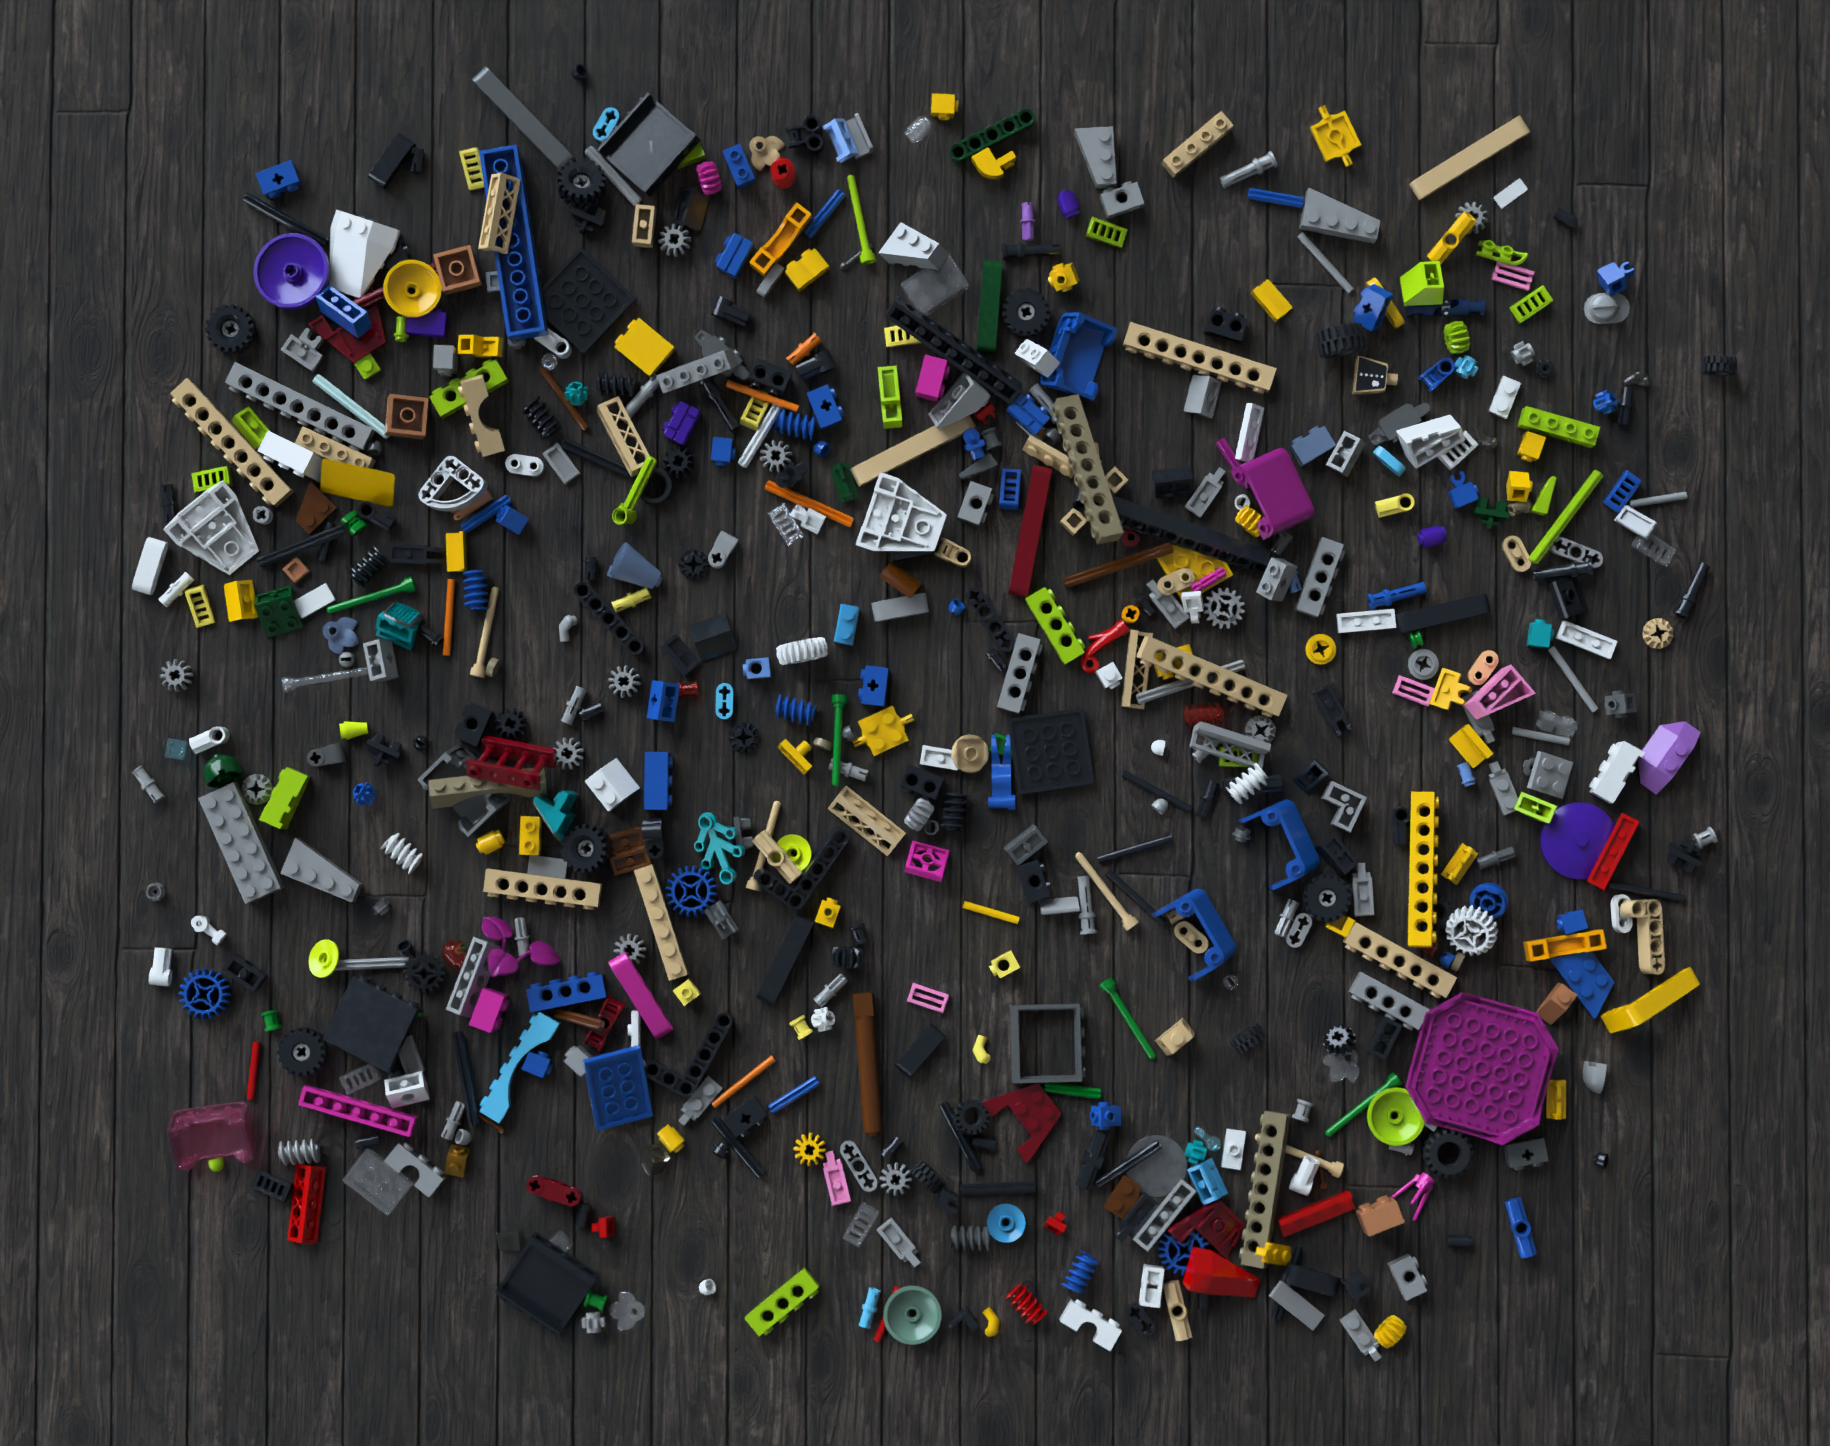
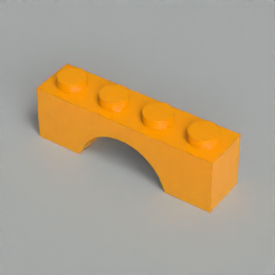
[749,202,812,277]
[1523,929,1607,962]

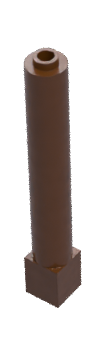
[853,992,882,1136]

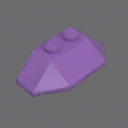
[1638,721,1701,795]

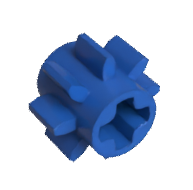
[1593,390,1618,415]
[353,782,377,807]

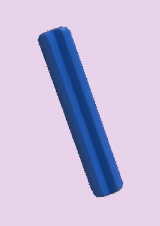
[1248,188,1304,208]
[804,189,845,238]
[461,495,512,533]
[768,1076,820,1114]

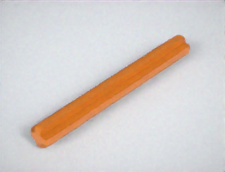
[765,480,854,527]

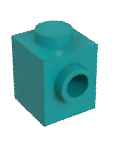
[1527,619,1554,648]

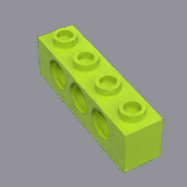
[429,359,509,419]
[1517,406,1600,448]
[1025,587,1086,665]
[744,1267,820,1336]

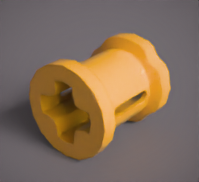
[1121,605,1140,623]

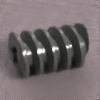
[950,1225,990,1251]

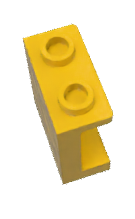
[615,318,675,378]

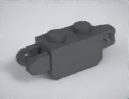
[694,329,749,382]
[1368,403,1430,446]

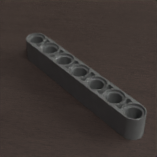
[472,66,576,170]

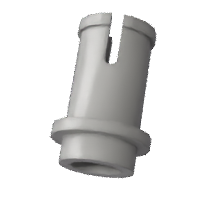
[1388,1142,1414,1156]

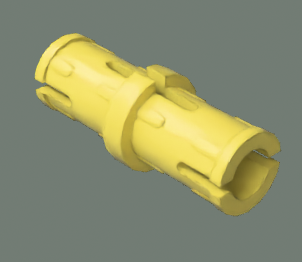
[611,587,651,613]

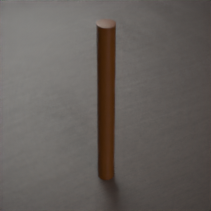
[538,366,589,431]

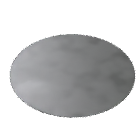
[1126,1135,1187,1197]

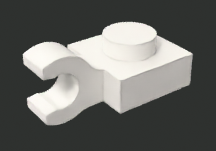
[790,504,826,534]
[1181,591,1204,624]

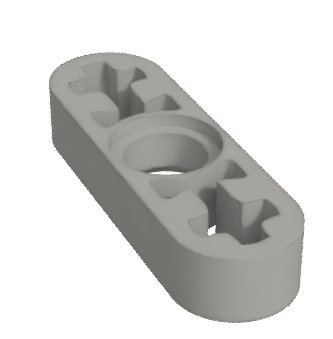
[1549,537,1603,569]
[840,1140,878,1192]

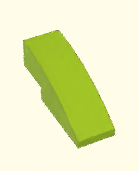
[878,365,903,429]

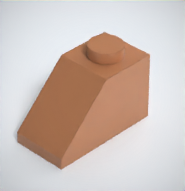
[1535,983,1577,1025]

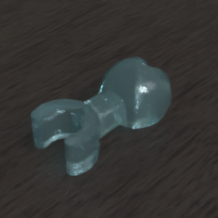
[1194,1126,1221,1151]

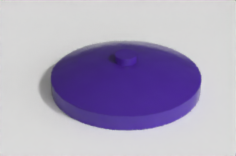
[254,233,330,309]
[1540,802,1615,879]

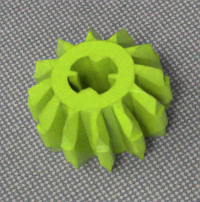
[1444,321,1470,354]

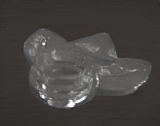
[1322,1049,1359,1083]
[608,1292,645,1330]

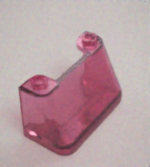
[167,1102,254,1170]

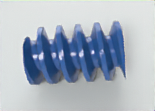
[774,409,816,441]
[463,570,488,610]
[775,694,817,726]
[1061,1250,1099,1293]

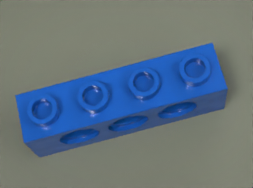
[526,971,608,1012]

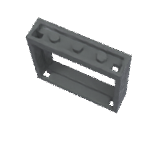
[1010,1003,1085,1083]

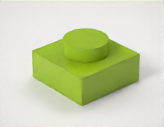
[354,354,381,380]

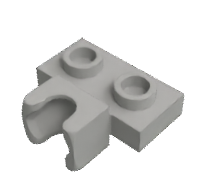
[280,328,324,372]

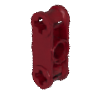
[583,994,626,1052]
[526,1175,582,1206]

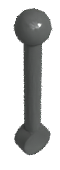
[840,243,873,270]

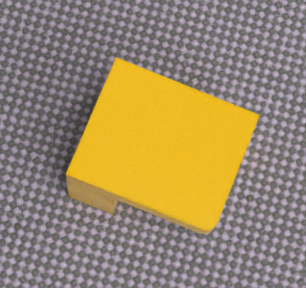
[1324,916,1355,938]

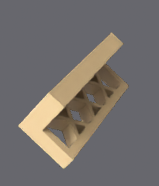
[478,173,521,254]
[597,396,650,477]
[1121,630,1153,709]
[828,786,906,856]

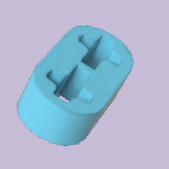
[593,107,620,142]
[1372,446,1406,476]
[716,683,734,720]

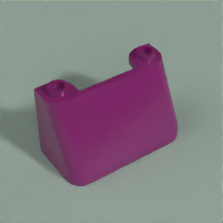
[1230,448,1314,540]

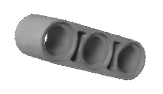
[871,593,929,622]

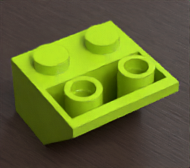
[1400,261,1444,306]

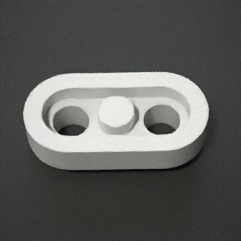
[505,454,544,477]
[1611,894,1632,933]

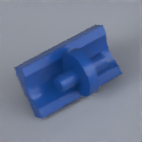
[963,428,985,460]

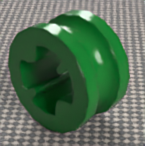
[1408,630,1424,649]

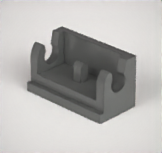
[1003,824,1048,866]

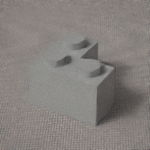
[1321,781,1367,832]

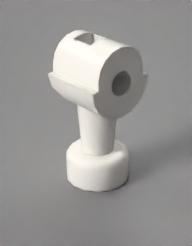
[191,916,227,946]

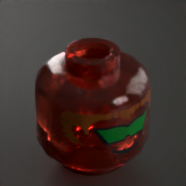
[441,939,468,969]

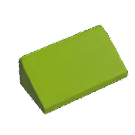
[232,406,271,450]

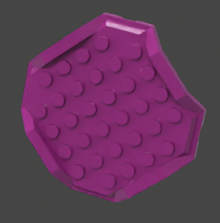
[1406,992,1559,1145]

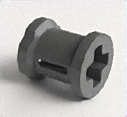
[980,427,1002,451]

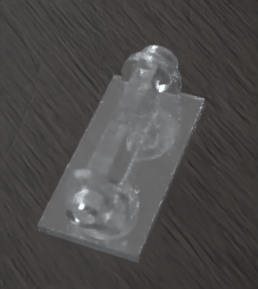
[1536,711,1577,738]

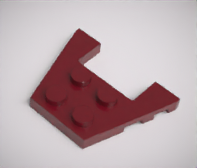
[308,285,387,363]
[982,1083,1062,1163]
[1167,1199,1245,1260]

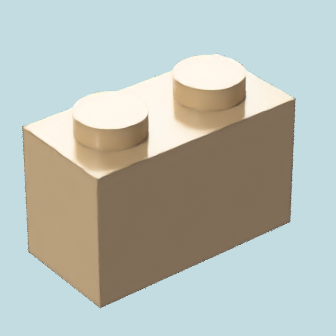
[632,204,657,248]

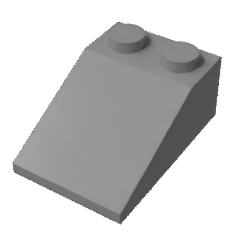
[928,372,990,429]

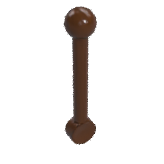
[478,1113,505,1134]
[1314,1150,1327,1190]

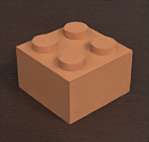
[433,245,483,295]
[384,394,429,440]
[1355,1195,1405,1236]

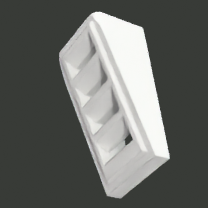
[1437,431,1479,470]

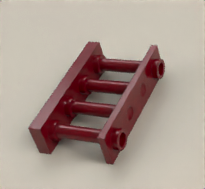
[466,735,557,791]

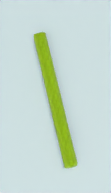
[1529,470,1603,564]

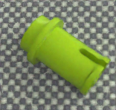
[393,317,409,342]

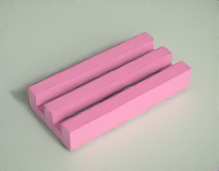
[1492,262,1534,291]
[1392,675,1435,707]
[907,983,949,1013]

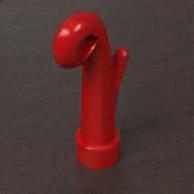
[1080,619,1130,673]

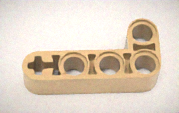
[1620,899,1665,975]

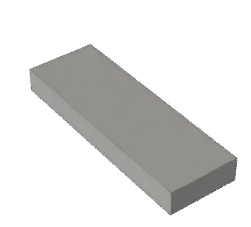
[1269,1280,1325,1331]

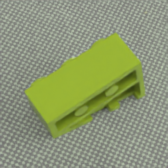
[259,767,311,829]

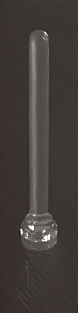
[282,667,369,693]

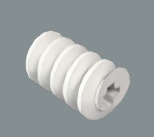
[1226,763,1268,804]
[380,833,423,874]

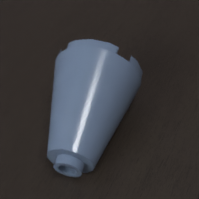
[607,542,663,589]

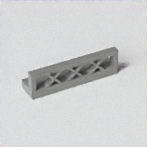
[1190,721,1271,769]

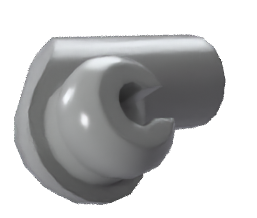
[559,615,578,642]

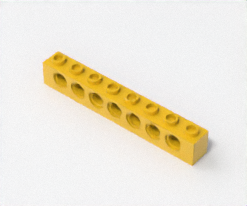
[1408,792,1439,948]

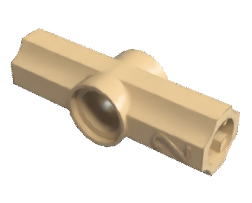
[752,830,803,884]
[1162,1280,1192,1341]

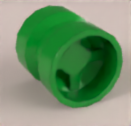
[340,510,368,536]

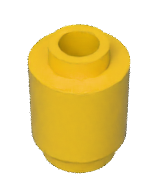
[475,829,506,855]
[657,1124,685,1153]

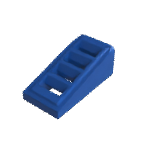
[999,468,1021,510]
[1603,470,1642,514]

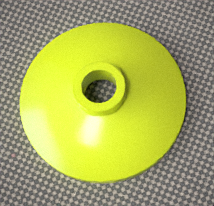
[774,834,812,871]
[309,939,339,978]

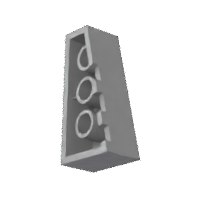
[1299,188,1380,243]
[280,838,363,902]

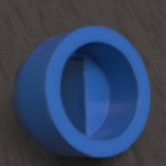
[813,441,830,458]
[949,599,965,616]
[1439,952,1455,969]

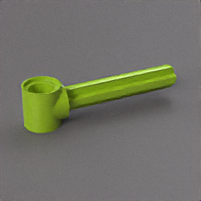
[612,456,657,525]

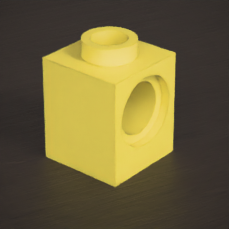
[989,950,1020,978]
[673,978,701,1006]

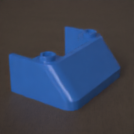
[1238,799,1320,890]
[1152,889,1237,981]

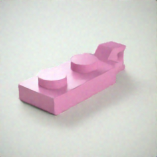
[823,1150,851,1206]

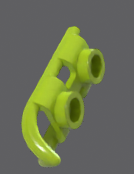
[1476,240,1528,266]

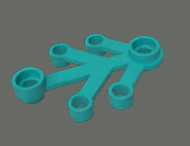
[694,812,745,884]

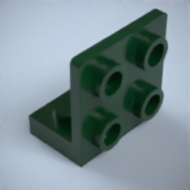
[254,585,303,638]

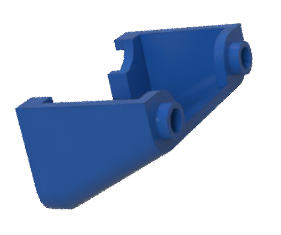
[1040,312,1118,401]

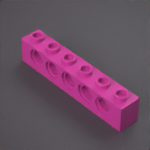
[298,1085,418,1137]

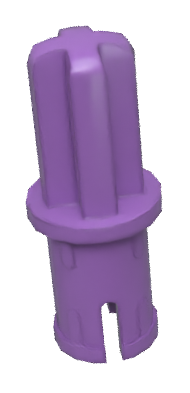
[1020,202,1035,241]

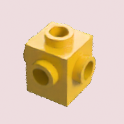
[1048,262,1079,292]

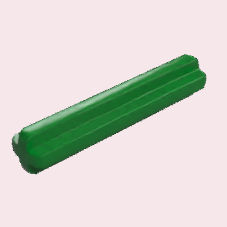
[1044,1082,1101,1099]

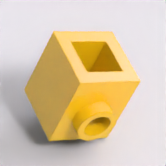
[931,93,958,120]
[1506,471,1533,502]
[815,897,841,928]

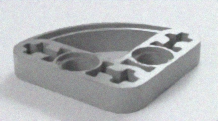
[418,456,488,511]

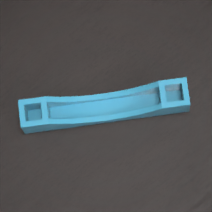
[479,1011,561,1123]

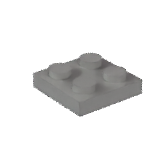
[1527,751,1573,799]

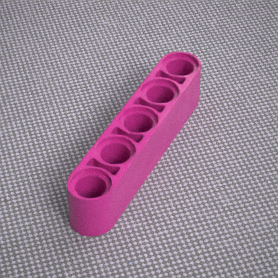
[609,952,673,1040]

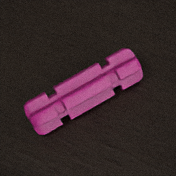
[1191,567,1226,592]

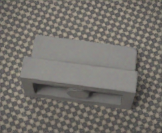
[845,113,873,160]
[1184,375,1221,418]

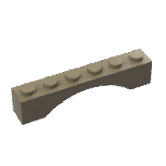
[428,768,547,809]

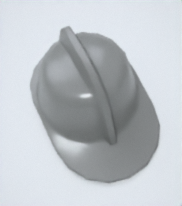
[1584,293,1630,324]

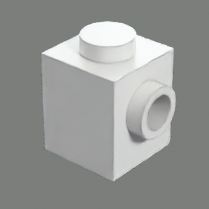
[1095,662,1122,689]

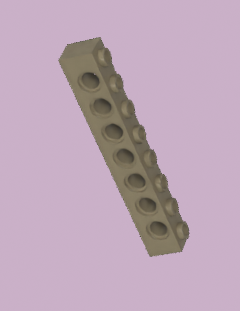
[1052,394,1124,545]
[1239,1110,1291,1269]

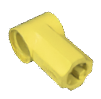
[1375,494,1414,518]

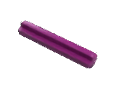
[1216,438,1250,489]

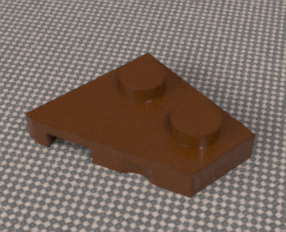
[296,482,338,535]
[1103,1174,1140,1219]

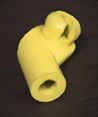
[973,1035,991,1064]

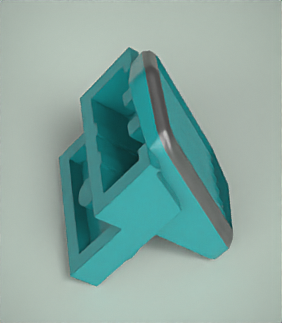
[375,602,423,651]
[533,790,579,842]

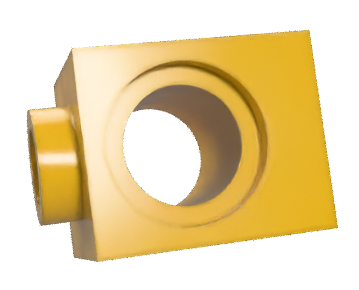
[1517,431,1546,463]

